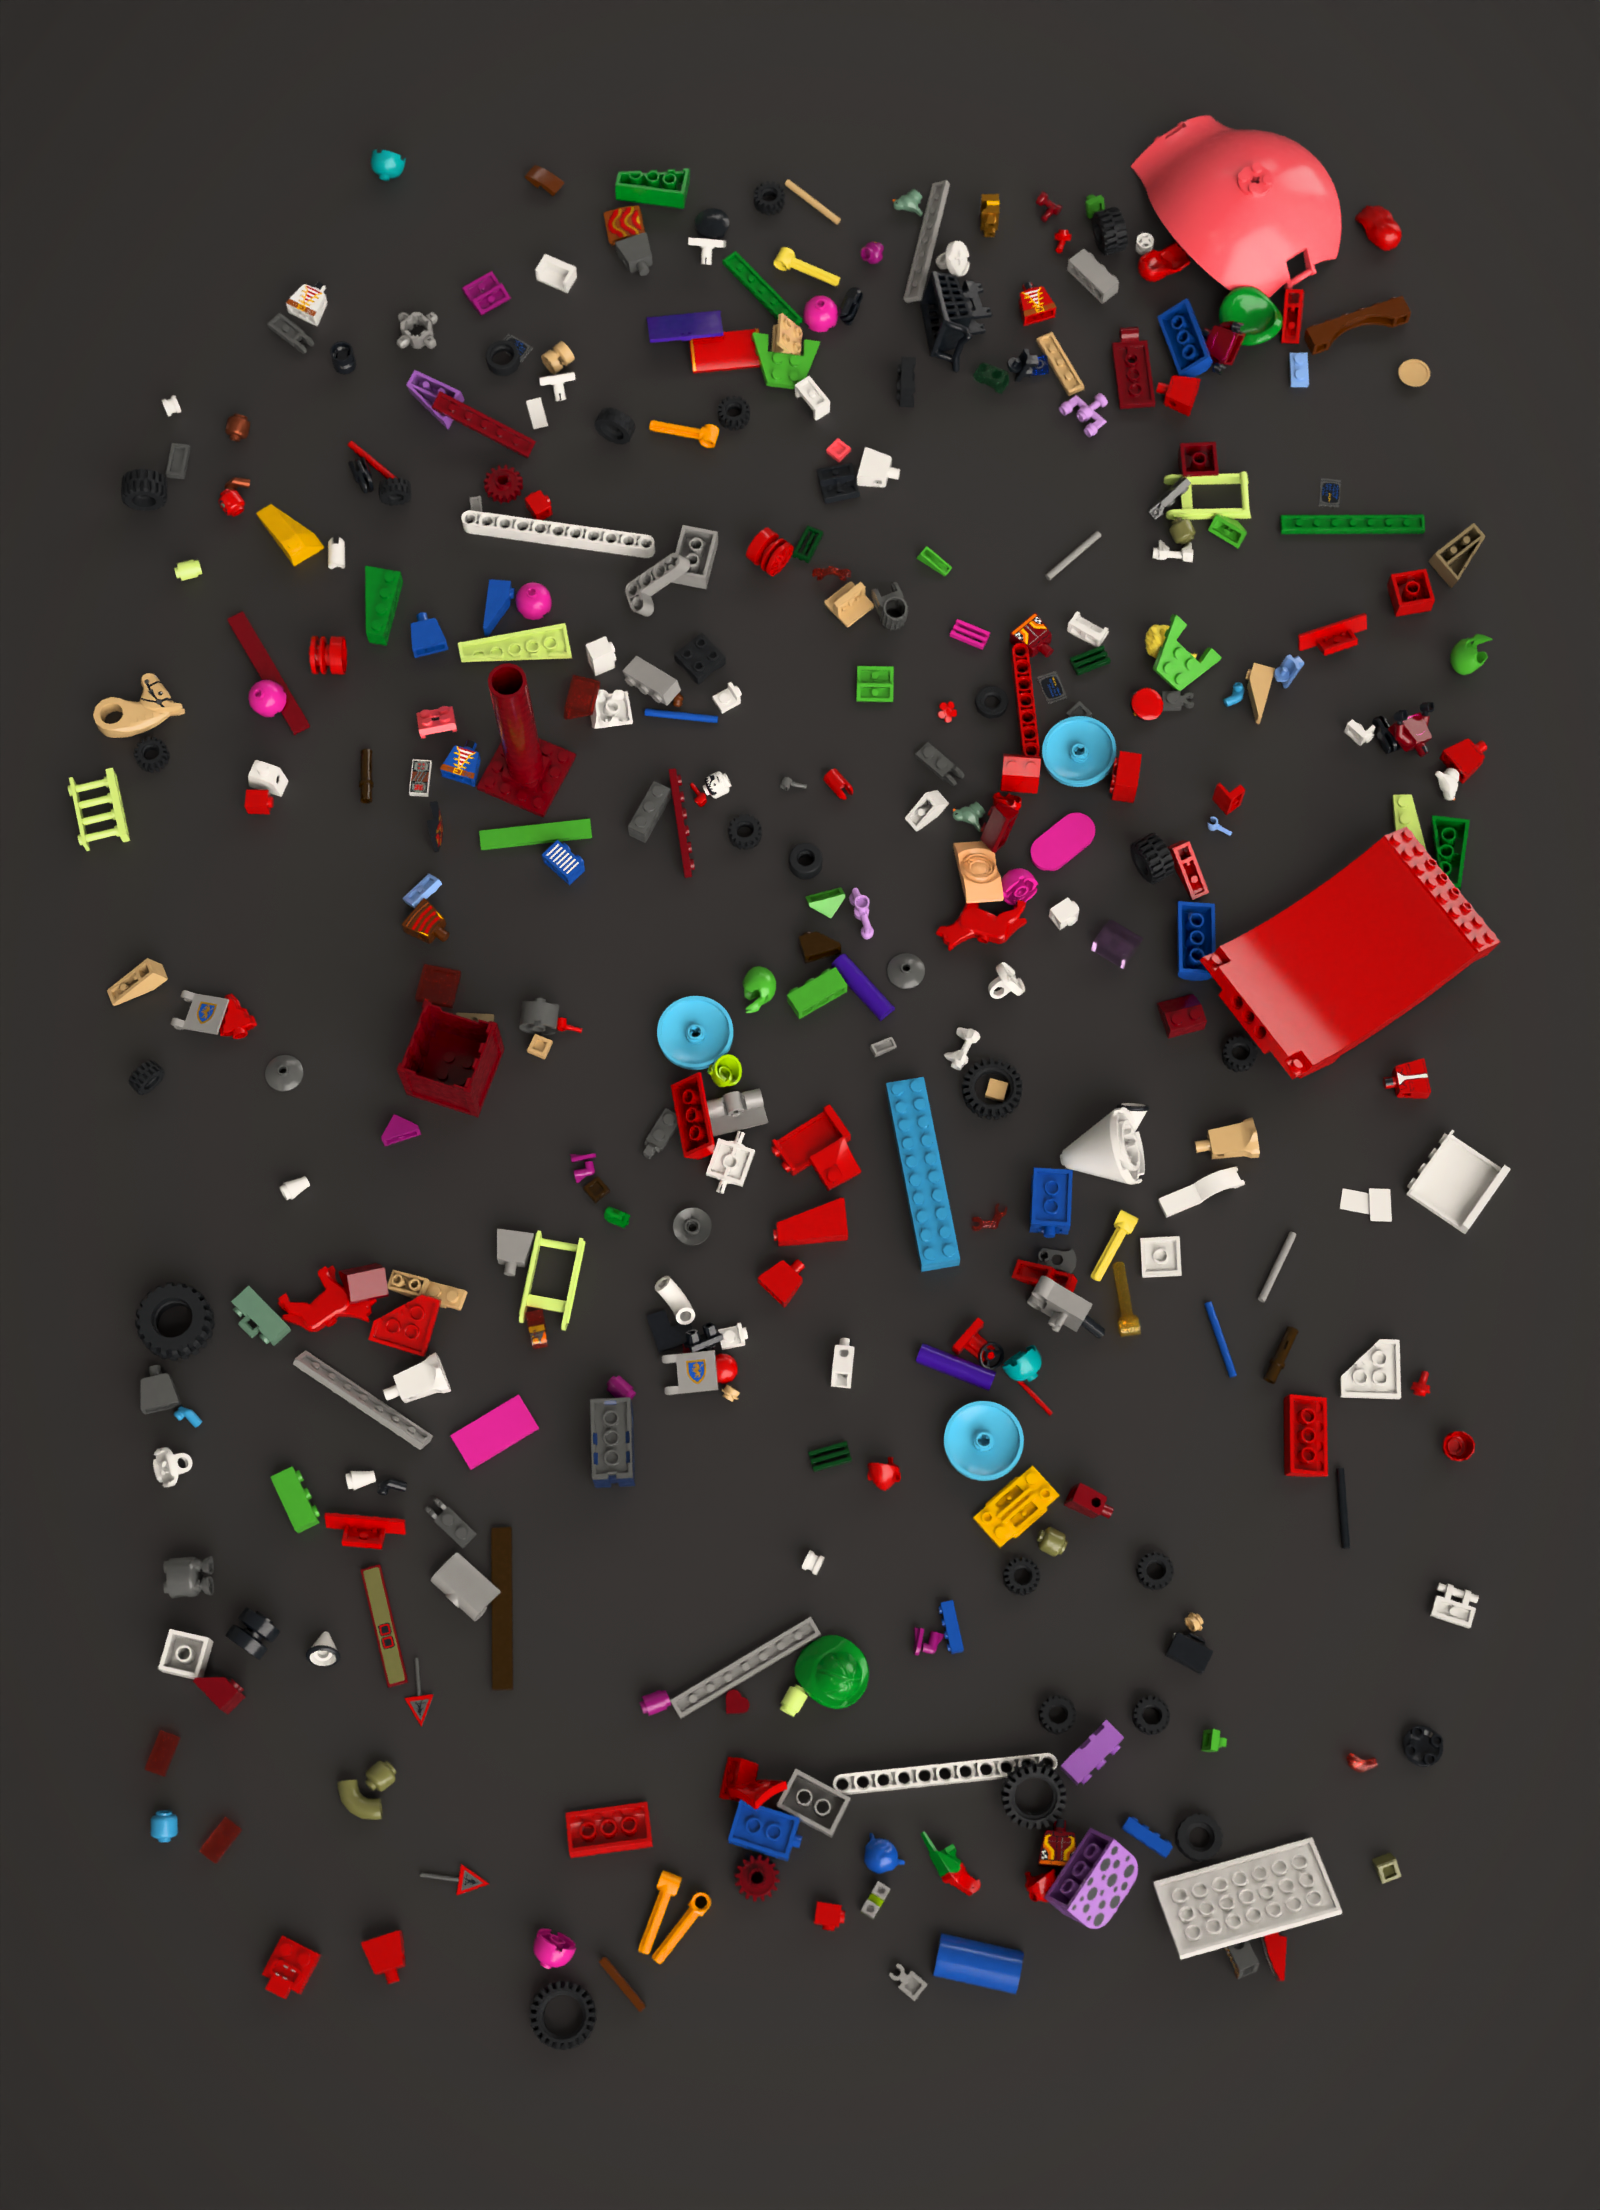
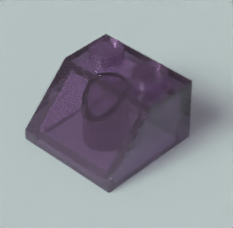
[1092,919,1144,969]

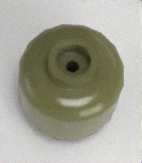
[1169,517,1196,546]
[1036,1527,1068,1557]
[365,1761,397,1792]

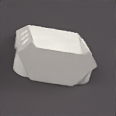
[588,690,633,729]

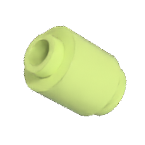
[174,559,202,581]
[780,1685,808,1717]

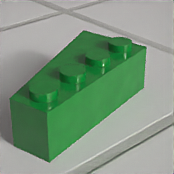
[365,566,403,646]

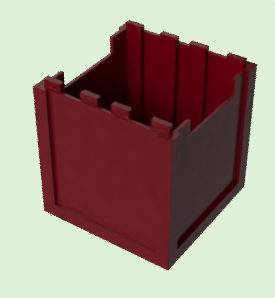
[397,1000,505,1117]

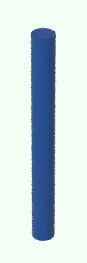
[645,708,718,723]
[1204,1302,1237,1378]

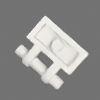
[1430,1583,1479,1628]

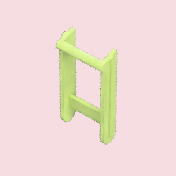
[1164,471,1251,520]
[519,1230,586,1331]

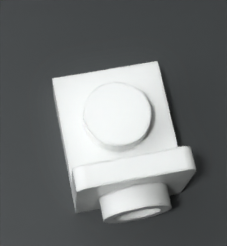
[712,682,742,713]
[1344,719,1376,746]
[718,1322,748,1350]

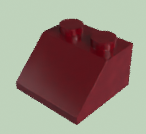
[1178,442,1219,477]
[980,802,1019,853]
[1157,994,1207,1039]
[193,1677,245,1715]

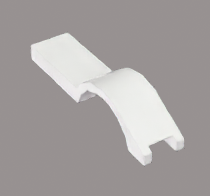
[1158,1166,1245,1218]

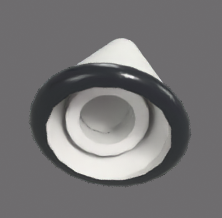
[1117,1103,1149,1132]
[306,1631,341,1667]

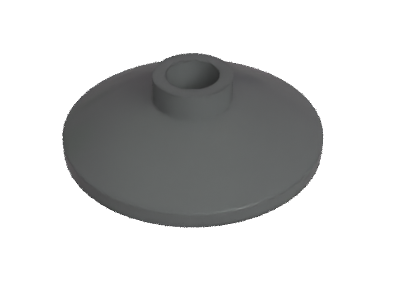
[887,953,925,989]
[265,1055,304,1092]
[673,1208,712,1245]

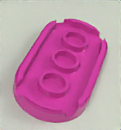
[1030,813,1095,871]

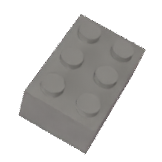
[671,525,718,589]
[776,1768,851,1838]

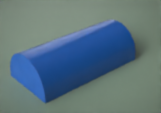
[1157,298,1212,377]
[1177,901,1216,981]
[933,1933,1024,1994]

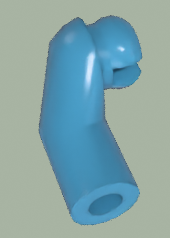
[1223,682,1245,707]
[174,1407,203,1428]

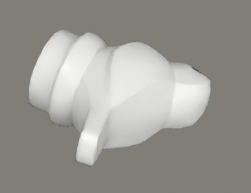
[1435,768,1460,801]

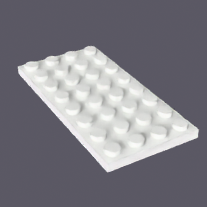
[1153,1837,1342,1960]

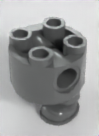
[163,1556,214,1598]

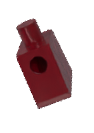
[1064,1483,1114,1519]

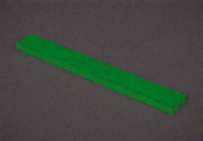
[1280,515,1425,534]

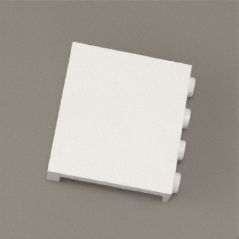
[1406,1130,1511,1234]

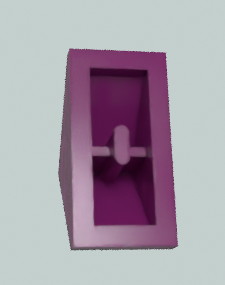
[381,1114,421,1146]

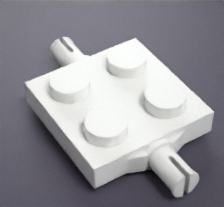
[706,1131,755,1194]

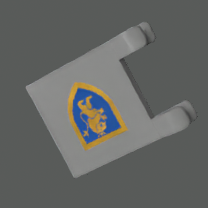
[171,990,229,1035]
[662,1350,718,1395]

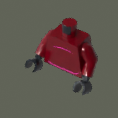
[1202,321,1246,375]
[1388,702,1435,757]

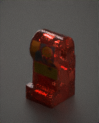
[525,1309,549,1350]

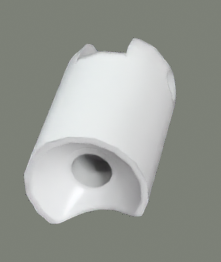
[328,537,345,569]

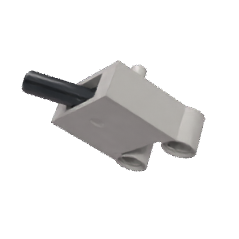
[1027,1276,1105,1338]

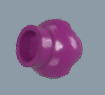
[861,242,884,264]

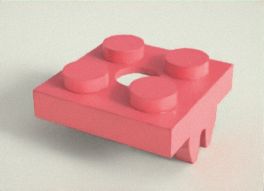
[416,706,457,739]

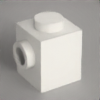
[1049,897,1079,930]

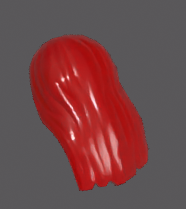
[1355,206,1402,251]
[1137,242,1191,282]

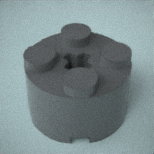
[519,998,559,1035]

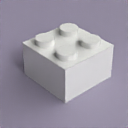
[158,1629,214,1679]

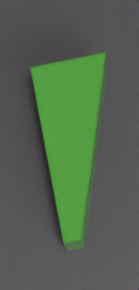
[916,546,952,576]

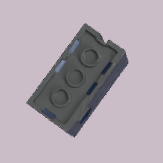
[590,1397,635,1488]

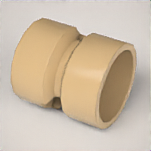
[541,341,575,375]

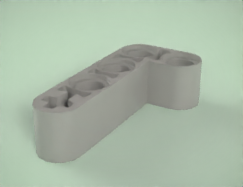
[625,553,690,617]

